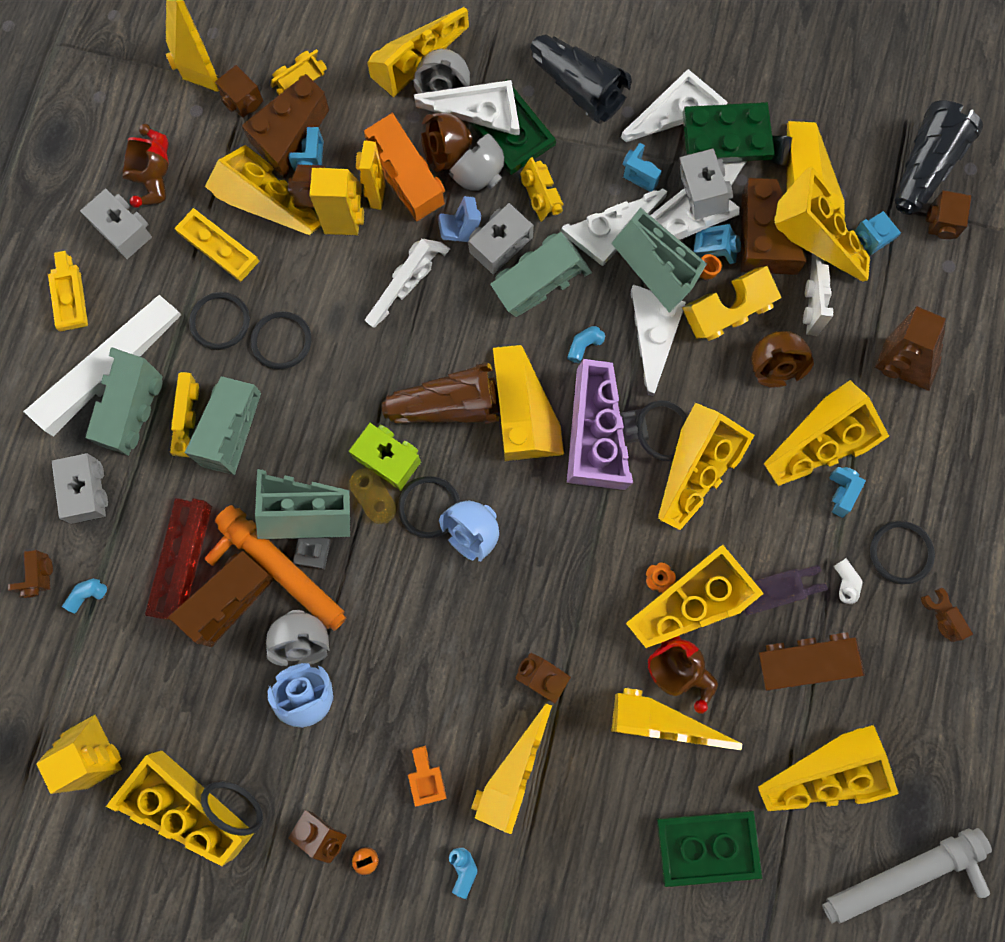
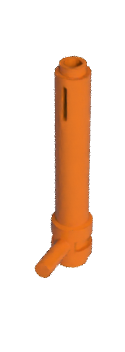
[204,505,347,631]

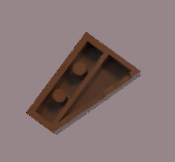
[242,74,329,179]
[741,178,806,275]
[874,306,946,391]
[168,551,275,647]
[759,632,865,691]

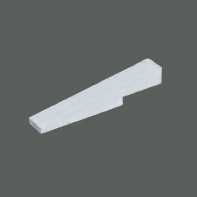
[23,295,181,437]

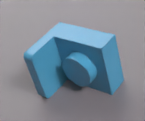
[289,127,324,171]
[623,143,662,192]
[855,211,901,255]
[694,224,741,264]
[829,467,866,518]

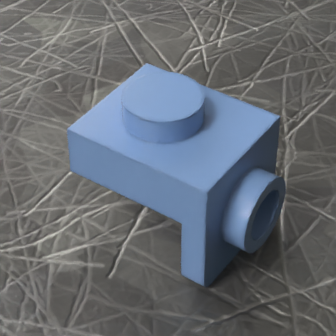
[437,196,481,242]

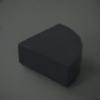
[771,136,792,166]

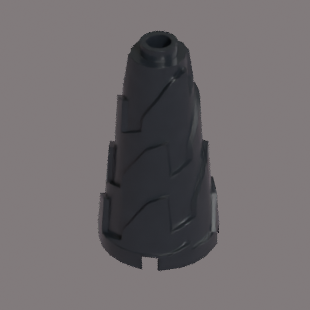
[530,34,632,124]
[894,100,983,215]

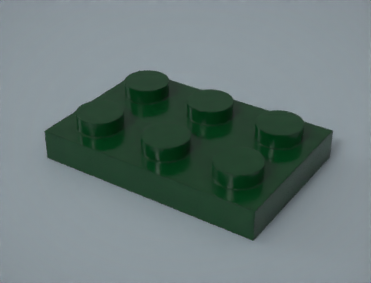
[469,79,556,175]
[682,102,774,162]
[656,810,763,887]

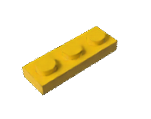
[356,141,386,210]
[174,208,259,282]

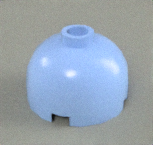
[439,500,499,562]
[268,663,333,728]

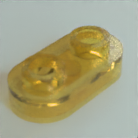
[349,468,396,524]

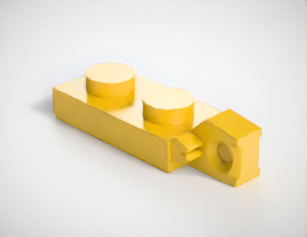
[48,251,88,331]
[170,372,199,457]

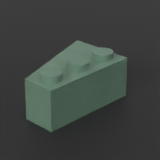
[611,207,707,313]
[490,232,592,317]
[86,347,163,456]
[184,376,261,475]
[255,469,350,539]

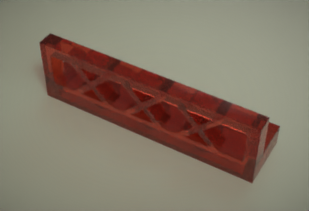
[145,498,212,621]

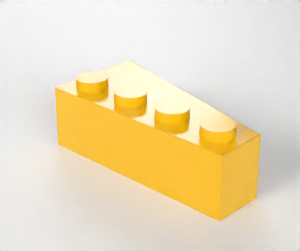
[106,751,254,866]

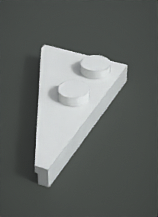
[621,69,728,142]
[414,80,520,135]
[561,189,667,266]
[365,238,450,327]
[803,253,833,336]
[631,285,686,396]

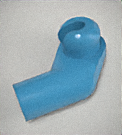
[567,326,605,363]
[62,578,107,614]
[449,848,477,899]

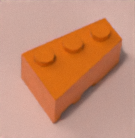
[364,113,445,221]

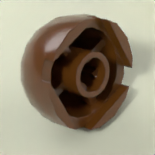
[421,113,472,172]
[751,331,814,387]

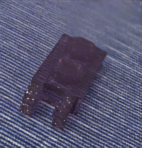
[744,565,828,616]

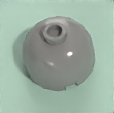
[414,49,470,94]
[449,134,504,191]
[266,610,329,666]

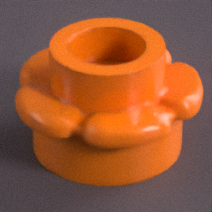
[646,563,676,593]

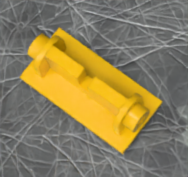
[271,49,327,95]
[520,157,563,222]

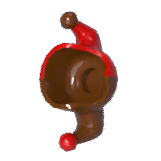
[122,123,169,208]
[648,636,718,714]

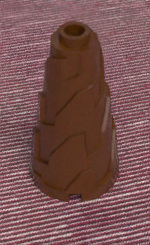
[382,363,500,424]

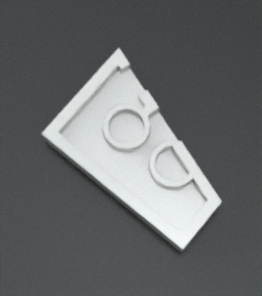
[650,188,740,240]

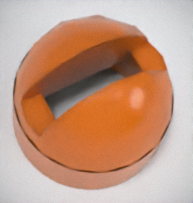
[700,254,722,280]
[352,847,379,875]

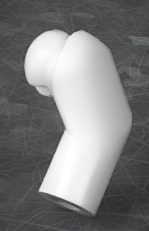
[833,558,863,604]

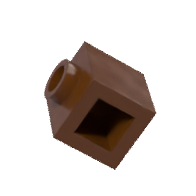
[215,65,263,118]
[288,164,326,208]
[926,190,972,239]

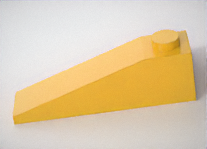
[166,0,219,92]
[367,7,469,97]
[787,121,845,221]
[205,145,321,235]
[774,166,870,282]
[493,345,564,461]
[764,380,889,486]
[658,403,754,530]
[626,545,764,648]
[611,688,742,750]
[471,704,552,834]
[758,725,898,811]

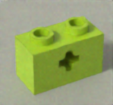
[349,423,421,491]

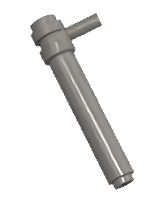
[822,828,992,924]

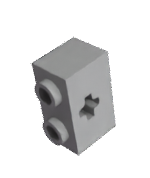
[680,149,733,220]
[80,188,152,259]
[468,203,534,275]
[52,453,108,524]

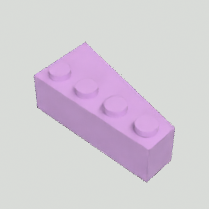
[567,359,633,490]

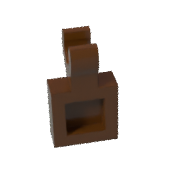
[921,588,973,642]

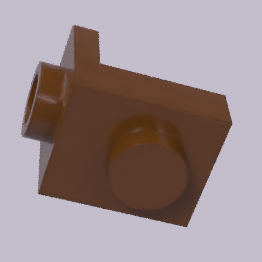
[8,550,53,598]
[515,653,571,704]
[288,810,347,863]

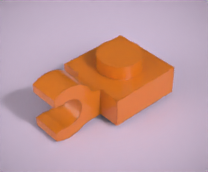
[408,746,447,807]

